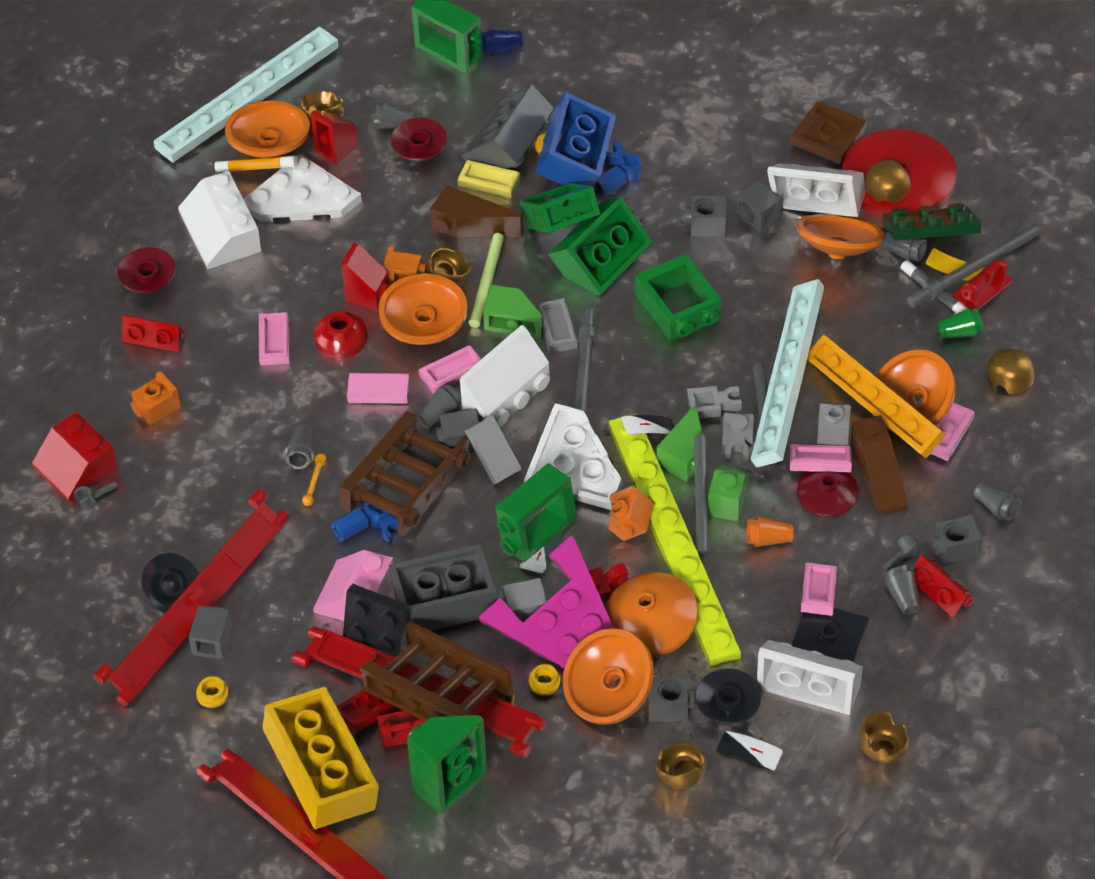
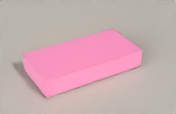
[259,312,290,366]
[419,345,481,395]
[347,373,409,404]
[789,444,852,472]
[801,563,837,616]

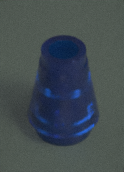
[482,28,523,56]

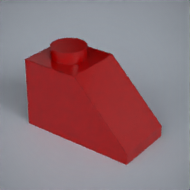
[310,110,358,165]
[341,243,390,311]

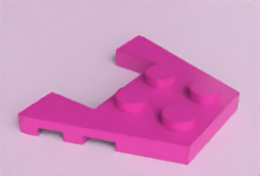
[478,535,613,670]

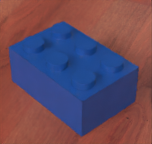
[535,92,616,187]

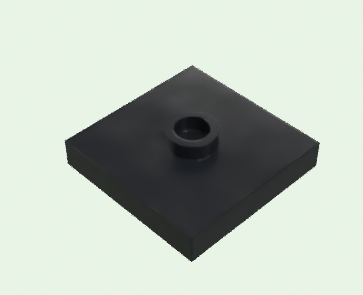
[791,608,869,663]

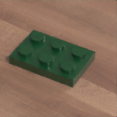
[882,203,981,241]

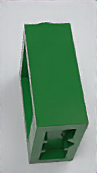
[412,0,483,73]
[519,183,601,233]
[635,254,722,341]
[495,463,577,563]

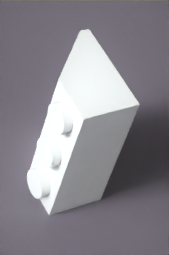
[767,163,866,217]
[178,170,262,270]
[460,325,550,427]
[757,640,863,715]

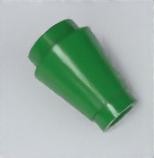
[937,308,984,339]

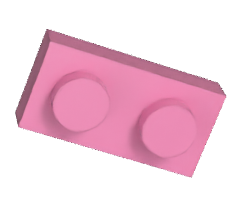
[931,403,975,461]

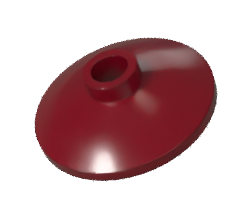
[391,118,447,161]
[117,247,176,293]
[797,471,859,517]

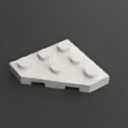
[243,154,362,223]
[524,403,622,510]

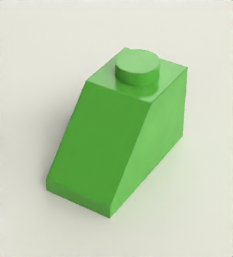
[483,285,543,339]
[657,408,703,482]
[708,464,751,522]

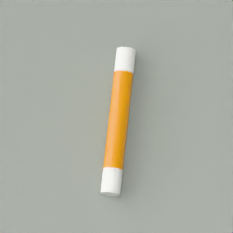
[215,156,298,173]

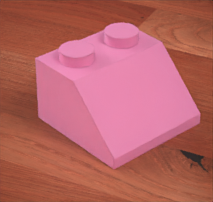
[313,550,394,621]

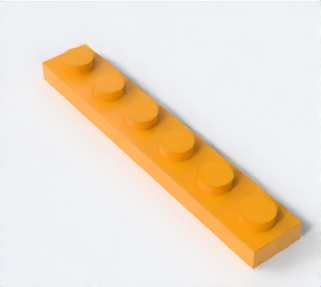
[807,334,946,459]

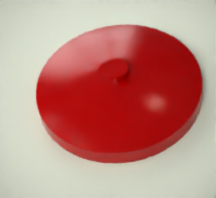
[842,129,957,217]

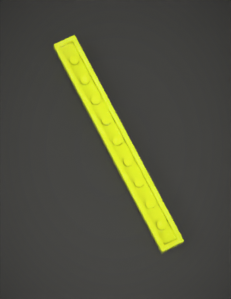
[608,413,741,668]

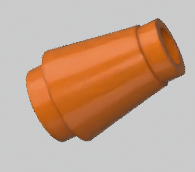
[746,516,794,547]

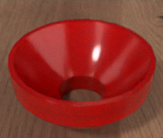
[314,311,368,359]

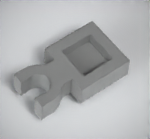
[687,386,742,419]
[722,413,754,462]

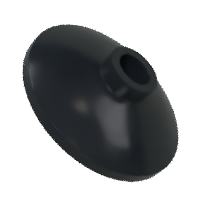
[141,553,199,614]
[696,668,761,725]

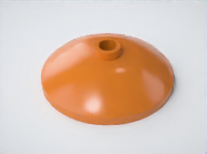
[225,101,310,158]
[797,214,884,259]
[379,274,468,345]
[872,350,956,435]
[605,572,698,658]
[563,629,654,725]

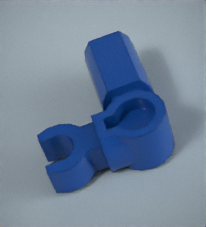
[593,142,642,198]
[331,502,398,544]

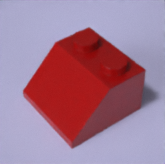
[32,411,118,502]

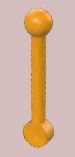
[302,454,327,506]

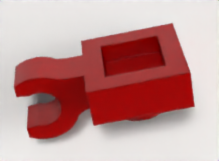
[588,563,629,601]

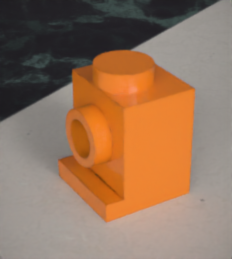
[382,246,428,285]
[131,371,181,425]
[607,486,653,541]

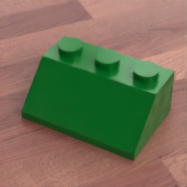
[548,197,653,296]
[407,715,487,814]

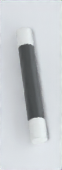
[900,260,968,314]

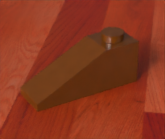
[430,186,524,237]
[850,415,908,515]

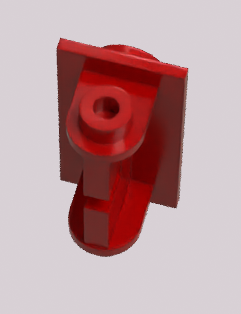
[953,259,1013,310]
[122,315,185,352]
[913,554,974,618]
[377,711,425,748]

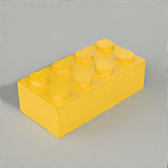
[263,687,379,830]

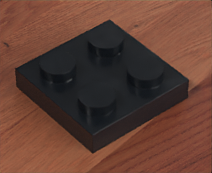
[343,584,410,657]

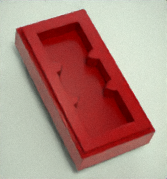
[336,690,397,736]

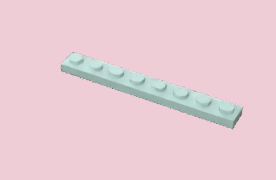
[153,26,339,163]
[751,279,824,467]

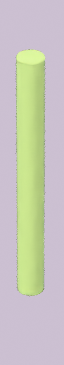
[469,233,504,328]

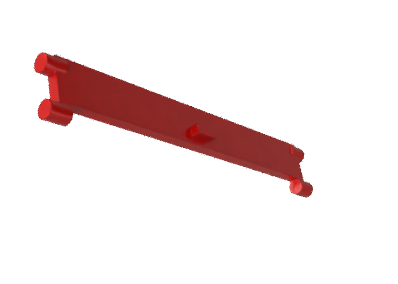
[93,489,289,706]
[292,626,547,758]
[196,749,388,879]

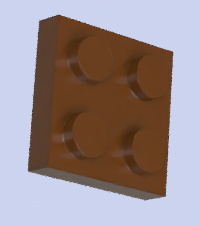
[790,101,867,164]

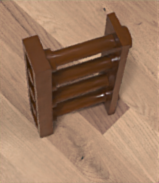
[340,411,471,537]
[360,621,514,722]

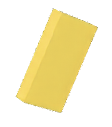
[457,160,521,199]

